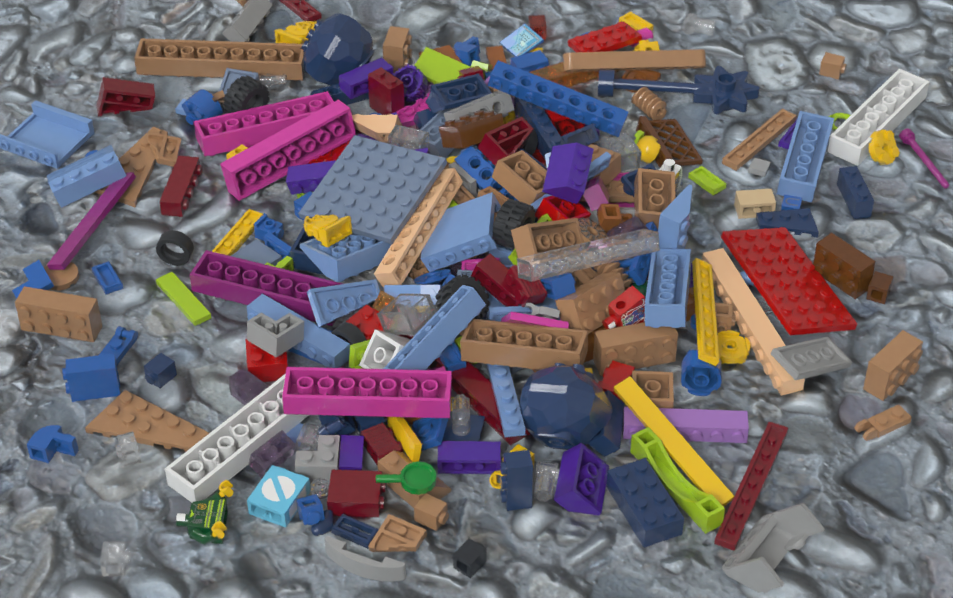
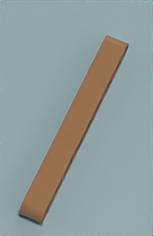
[563,49,706,72]

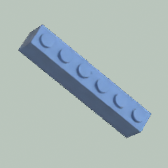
[383,285,486,370]
[246,294,350,368]

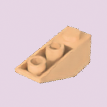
[352,114,402,143]

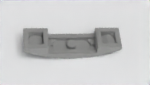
[325,536,406,581]

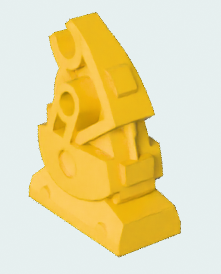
[275,21,316,44]
[303,214,352,248]

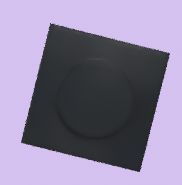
[453,538,487,579]

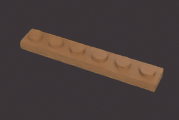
[722,108,797,171]

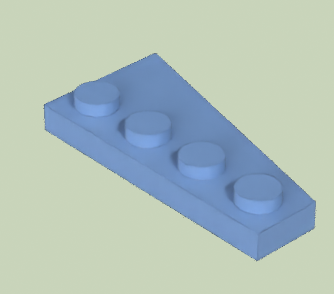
[307,279,382,328]

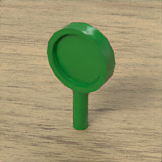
[376,461,437,495]

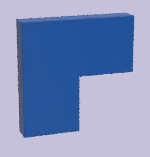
[12,260,54,299]

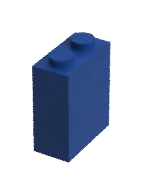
[62,354,121,402]

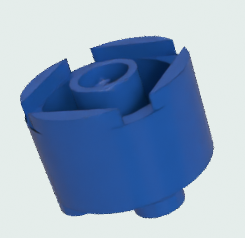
[182,89,223,125]
[681,350,722,396]

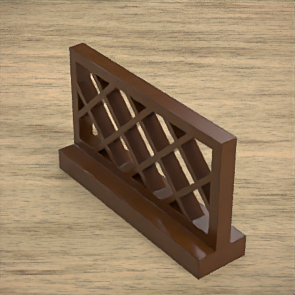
[636,116,703,168]

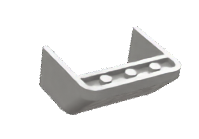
[722,503,825,593]

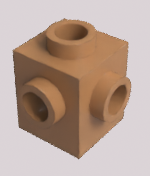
[715,303,736,333]

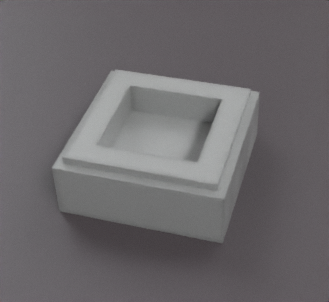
[748,157,771,177]

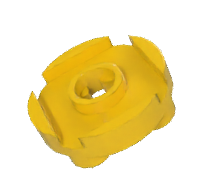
[869,129,899,166]
[717,330,750,364]

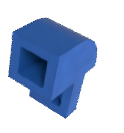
[454,36,480,67]
[27,425,79,463]

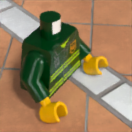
[176,480,233,545]

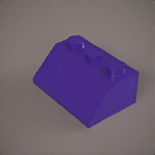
[542,142,594,204]
[554,443,609,516]

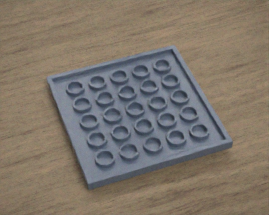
[298,135,447,244]

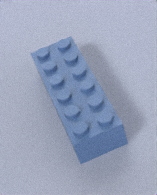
[777,111,834,202]
[645,249,691,328]

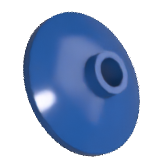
[414,269,451,285]

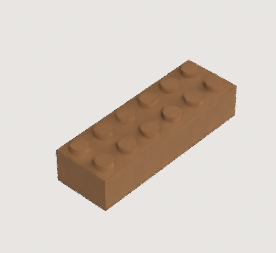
[460,319,588,370]

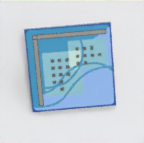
[500,24,544,57]

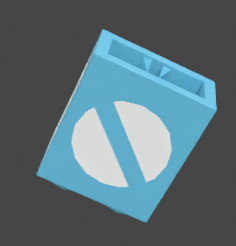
[247,465,311,528]

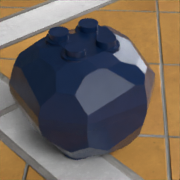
[301,13,375,86]
[520,363,613,450]

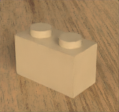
[734,188,776,219]

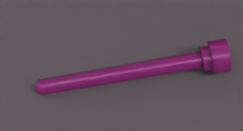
[899,128,949,189]

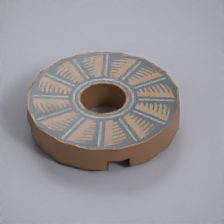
[578,218,608,249]

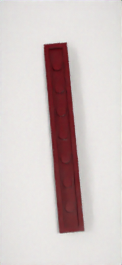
[714,421,789,551]

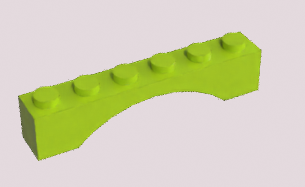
[630,427,725,534]

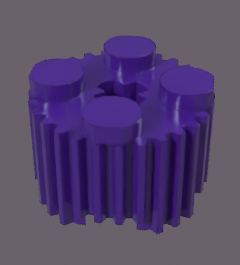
[392,64,428,103]

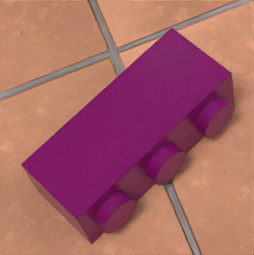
[583,176,610,211]

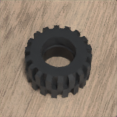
[224,76,270,113]
[493,199,535,250]
[436,275,490,319]

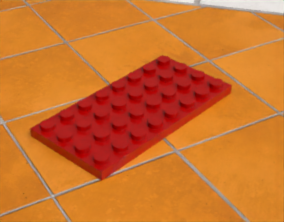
[721,227,857,336]

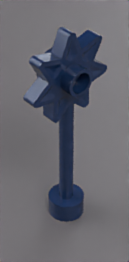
[598,66,760,115]

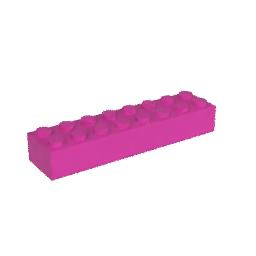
[194,91,334,156]
[220,100,356,201]
[282,367,452,418]

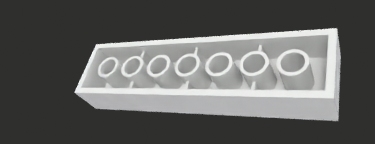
[827,69,930,166]
[165,374,309,502]

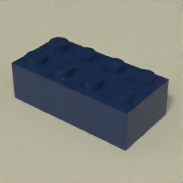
[606,458,684,548]

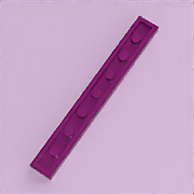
[47,172,136,270]

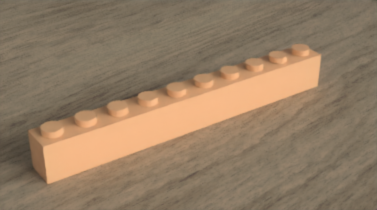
[702,248,805,396]

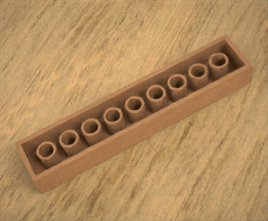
[134,38,305,81]

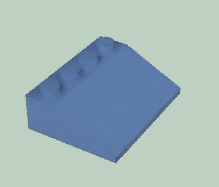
[46,145,127,208]
[656,184,692,249]
[300,233,392,282]

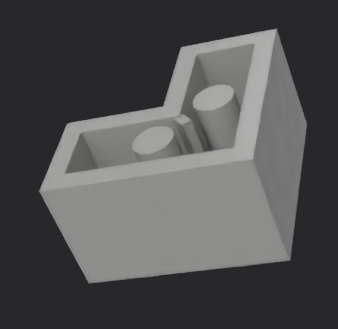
[247,313,304,357]
[295,435,340,483]

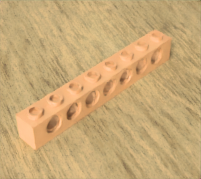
[374,168,463,287]

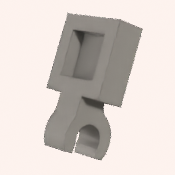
[524,303,560,320]

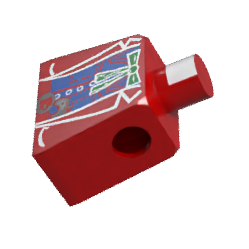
[602,285,645,329]

